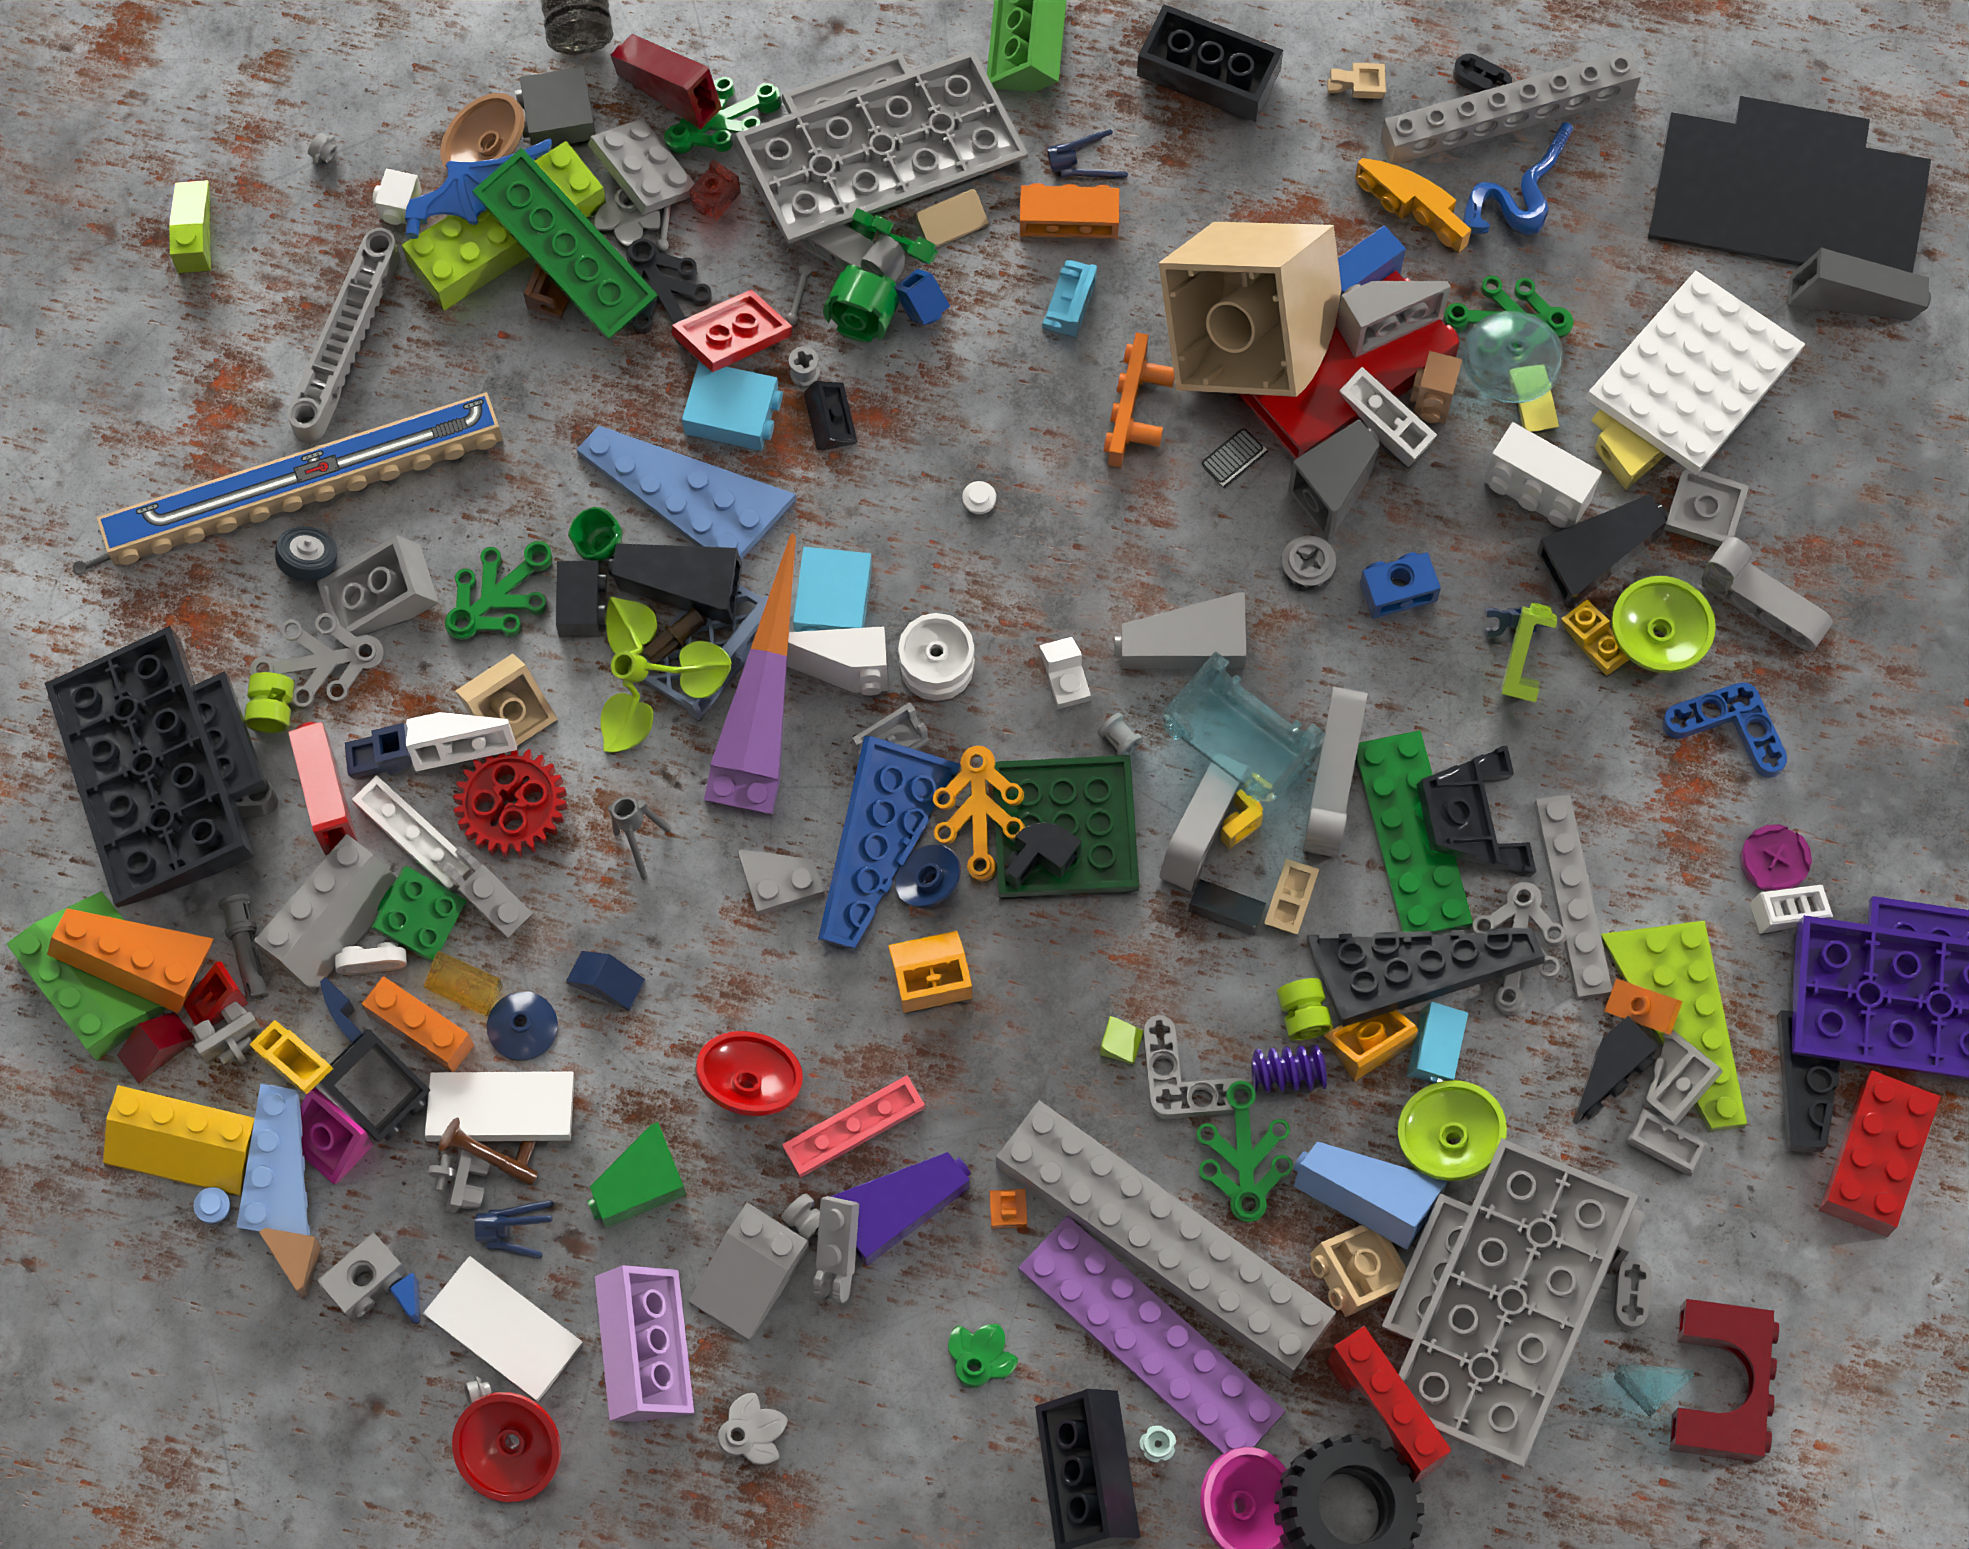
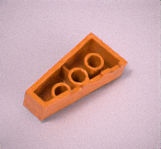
[47,908,214,1014]

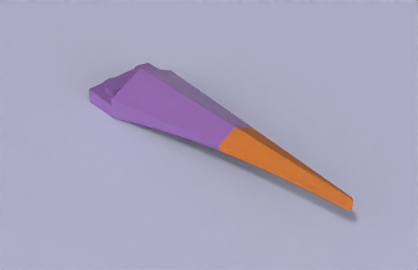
[704,533,796,815]

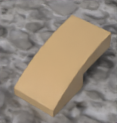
[1264,859,1319,935]

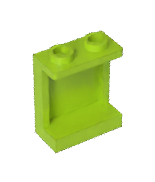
[1502,603,1557,702]

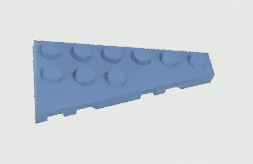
[577,426,796,560]

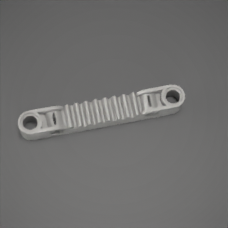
[287,228,400,443]

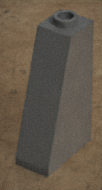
[1788,248,1931,321]

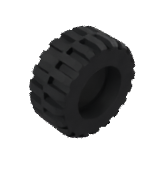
[1274,1434,1424,1549]

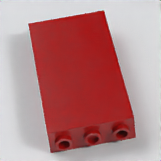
[1239,271,1460,459]

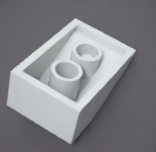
[787,626,888,696]

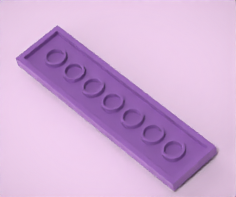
[1018,1215,1286,1454]

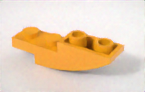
[1355,158,1472,253]

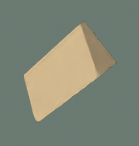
[915,189,989,248]

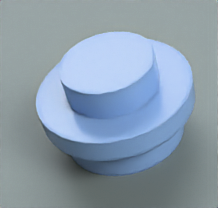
[193,1187,231,1224]

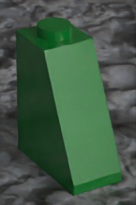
[587,1122,686,1228]

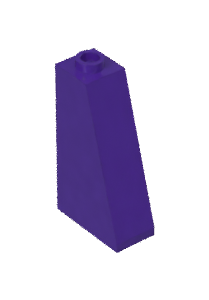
[830,1152,971,1266]

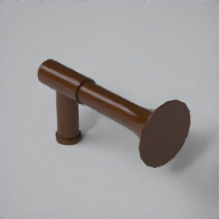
[439,1117,538,1186]

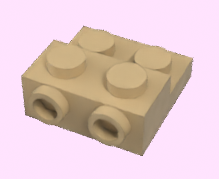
[1310,1225,1407,1317]

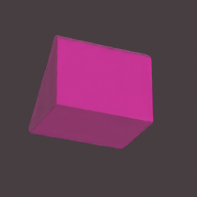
[300,1087,374,1185]

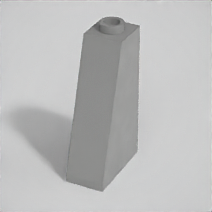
[1114,592,1246,669]

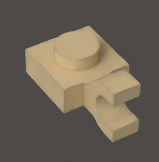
[1327,63,1386,99]

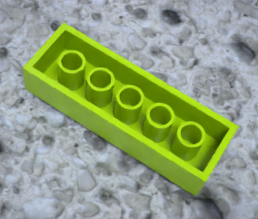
[402,141,606,311]

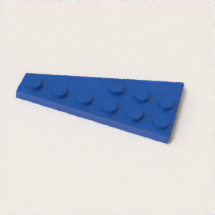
[818,736,961,948]

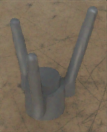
[608,796,671,880]

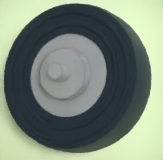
[275,526,338,581]

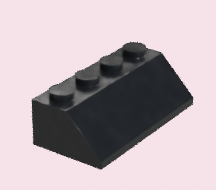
[1035,1389,1140,1549]

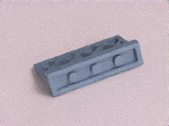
[642,585,768,720]

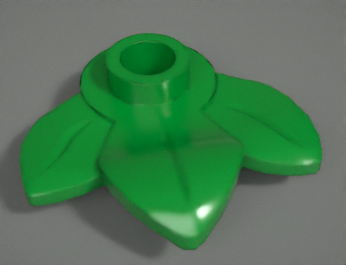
[948,1324,1018,1388]

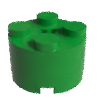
[823,265,899,343]

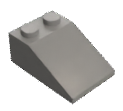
[1336,281,1451,358]
[317,535,439,642]
[689,1202,810,1341]

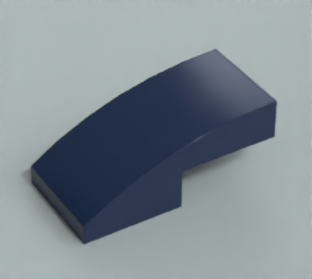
[320,977,361,1044]

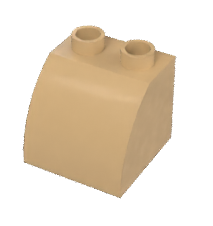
[1159,222,1341,397]

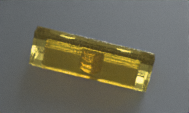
[424,951,503,1016]

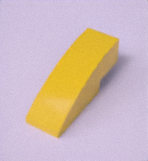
[249,1020,333,1094]

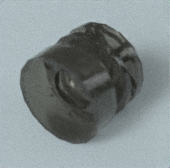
[540,0,614,55]

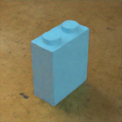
[682,361,783,451]
[793,547,872,632]

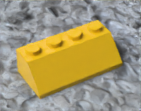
[103,1085,255,1197]

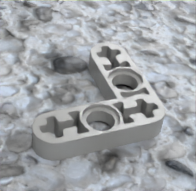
[1143,1015,1250,1119]

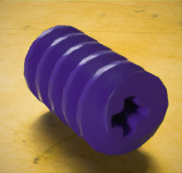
[1251,1044,1327,1094]

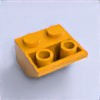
[888,931,972,1013]

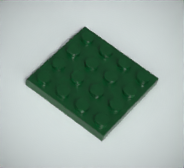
[993,755,1139,898]

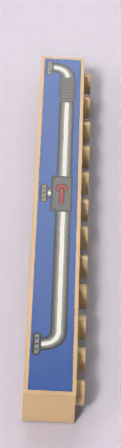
[97,392,503,566]

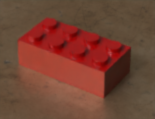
[1819,1070,1941,1237]

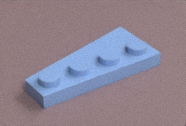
[237,1084,310,1236]

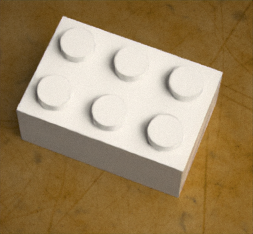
[1484,422,1602,528]

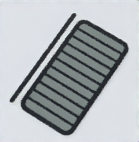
[1202,428,1268,488]

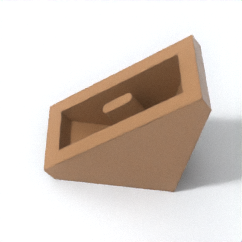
[259,1228,321,1298]

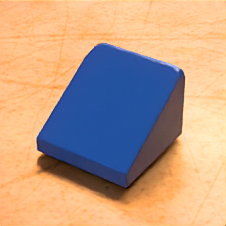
[390,1273,420,1324]

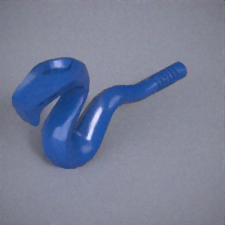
[1463,122,1573,235]

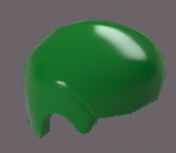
[568,506,623,562]

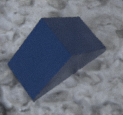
[566,951,645,1011]

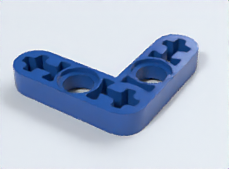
[1662,682,1787,778]

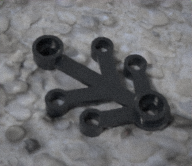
[626,238,712,346]

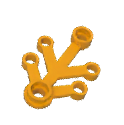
[933,745,1025,882]

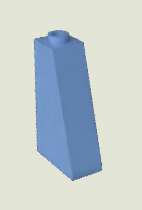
[1294,1141,1447,1250]

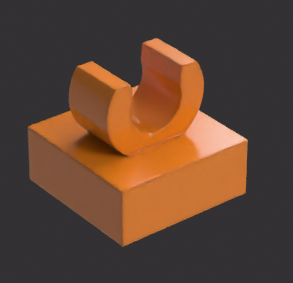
[989,1189,1027,1229]

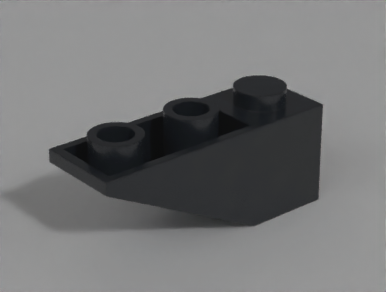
[1572,1016,1658,1124]

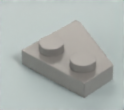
[738,849,825,916]
[1646,1030,1723,1126]

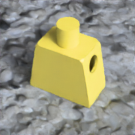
[1592,409,1666,490]

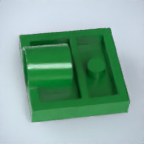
[370,866,467,962]

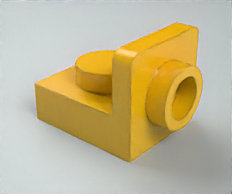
[1220,789,1263,850]

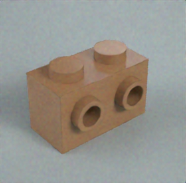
[1410,351,1462,424]

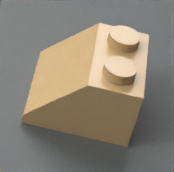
[455,654,558,754]

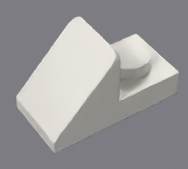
[1039,637,1091,709]

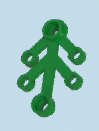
[664,77,782,154]
[849,208,938,265]
[1443,275,1574,360]
[445,541,553,640]
[1196,1080,1293,1222]

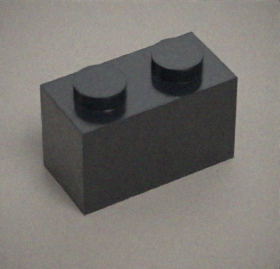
[556,561,607,637]

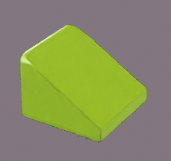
[1100,1016,1144,1065]

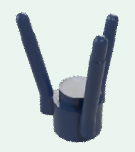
[1047,129,1128,178]
[475,1200,554,1258]

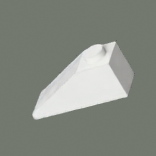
[1339,367,1437,468]
[406,712,517,771]

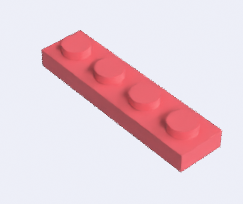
[782,1075,925,1178]

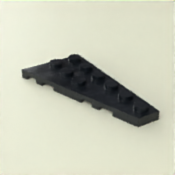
[1307,928,1545,1027]

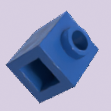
[894,269,950,325]

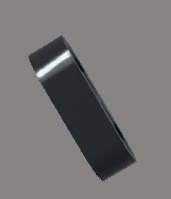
[1453,53,1512,93]

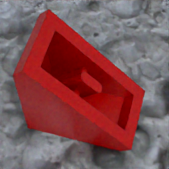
[183,961,248,1026]

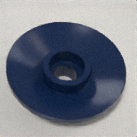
[895,844,961,908]
[487,992,558,1061]

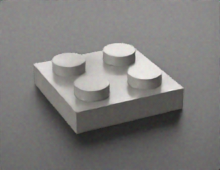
[1664,467,1749,547]

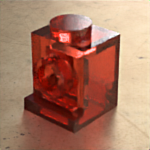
[689,159,741,220]

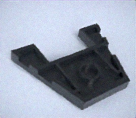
[1416,746,1537,877]

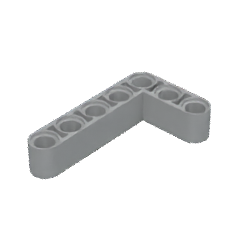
[1302,687,1368,858]

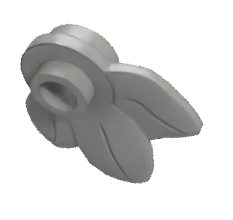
[595,188,661,248]
[717,1393,788,1465]

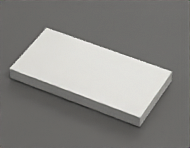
[425,1072,575,1142]
[423,1256,584,1402]

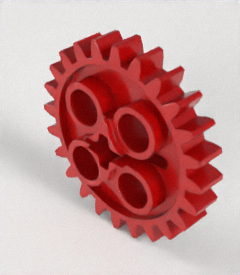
[453,749,568,858]

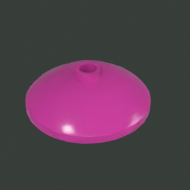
[1200,1447,1287,1549]

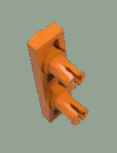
[1103,332,1175,468]

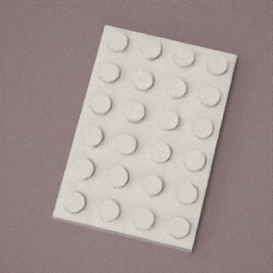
[1586,270,1805,475]

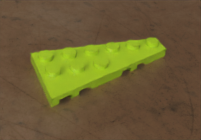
[1601,920,1747,1132]

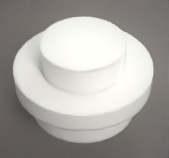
[962,481,996,514]

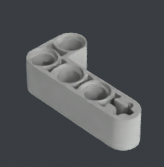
[794,224,905,282]
[1701,536,1833,651]
[1159,755,1248,892]

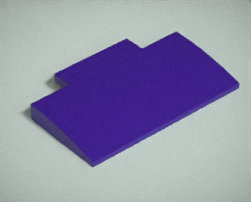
[1792,896,1969,1080]

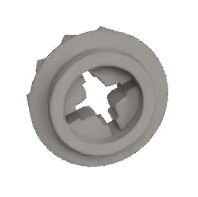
[1281,535,1336,588]

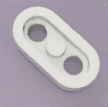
[335,942,407,975]

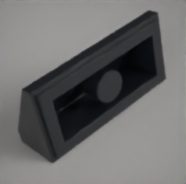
[804,381,858,450]
[1188,879,1266,935]

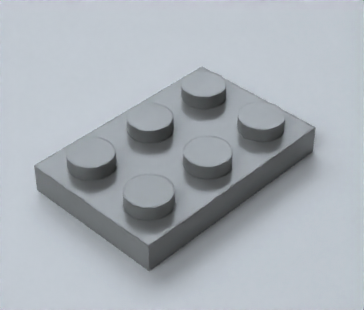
[588,118,698,215]

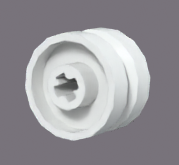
[898,613,975,701]

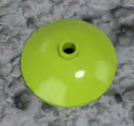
[1612,576,1716,673]
[1398,1080,1507,1181]

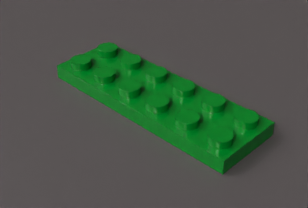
[472,148,658,341]
[1356,730,1473,935]

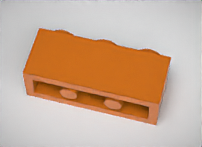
[1020,183,1120,239]
[362,976,474,1072]

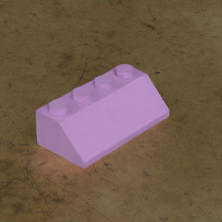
[595,1265,694,1422]

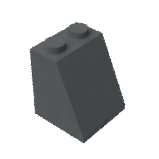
[1288,419,1380,540]

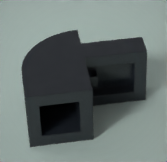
[1004,823,1082,890]

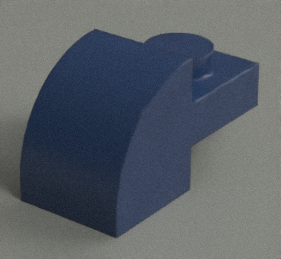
[345,723,412,779]

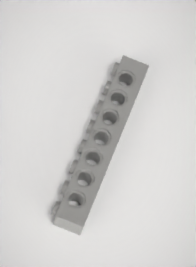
[1380,50,1641,165]

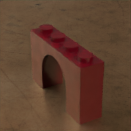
[1669,1299,1779,1463]

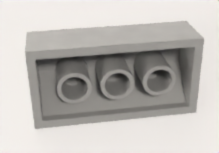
[254,834,397,994]

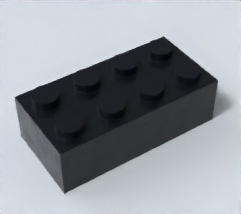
[1137,4,1284,122]

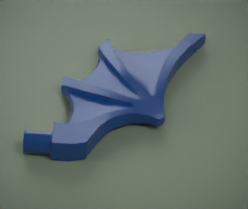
[405,138,552,239]

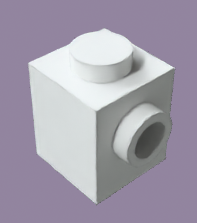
[372,169,422,225]

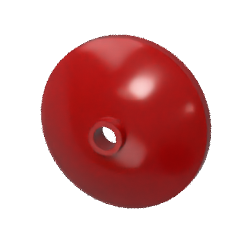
[695,1031,803,1116]
[452,1392,561,1502]

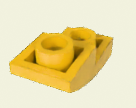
[1561,600,1630,676]

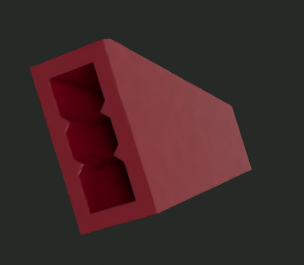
[610,34,722,130]

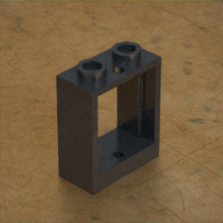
[318,1029,431,1142]

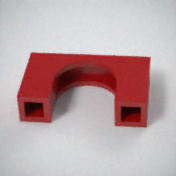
[1327,1326,1452,1483]

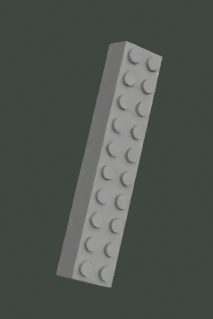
[996,1100,1336,1379]

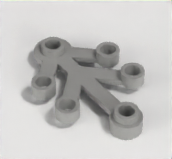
[250,613,384,708]
[1473,882,1566,1016]

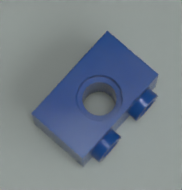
[1360,552,1441,619]

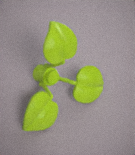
[600,597,732,753]

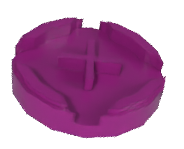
[1740,824,1812,892]

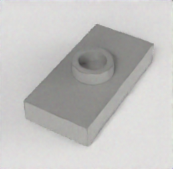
[1626,1109,1708,1177]

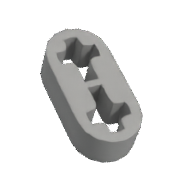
[1614,1259,1652,1330]

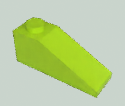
[169,181,211,273]

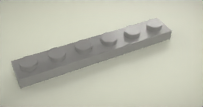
[1534,794,1612,1001]

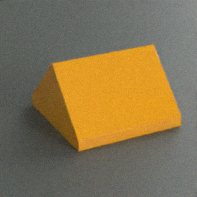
[1324,1010,1418,1082]

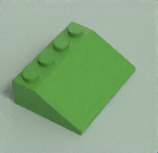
[6,891,167,1061]

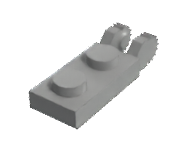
[440,846,533,939]
[813,1196,859,1303]

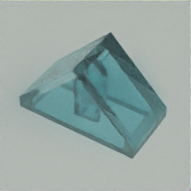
[1614,1364,1694,1417]

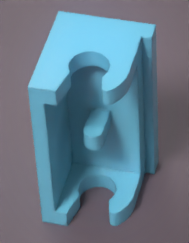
[1042,260,1097,338]
[1406,1002,1468,1083]

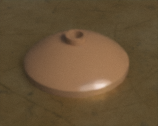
[440,93,525,170]

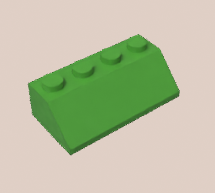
[987,0,1066,92]

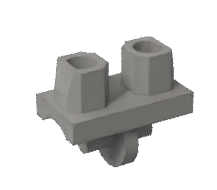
[192,1002,262,1065]
[428,1149,490,1213]

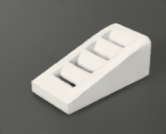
[1750,885,1833,934]

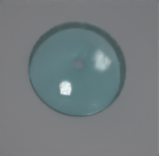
[1463,311,1564,403]

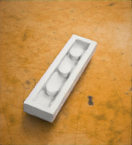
[352,775,473,892]

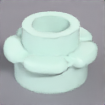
[1140,1426,1176,1462]

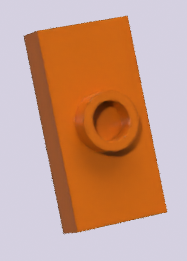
[1604,978,1683,1035]

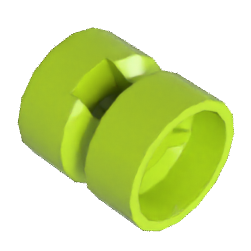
[244,672,294,734]
[1276,978,1334,1041]

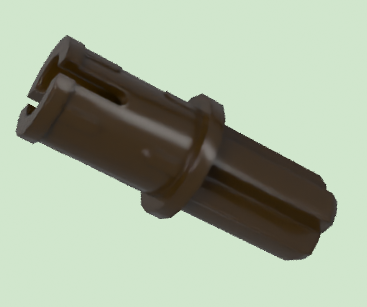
[643,607,706,664]

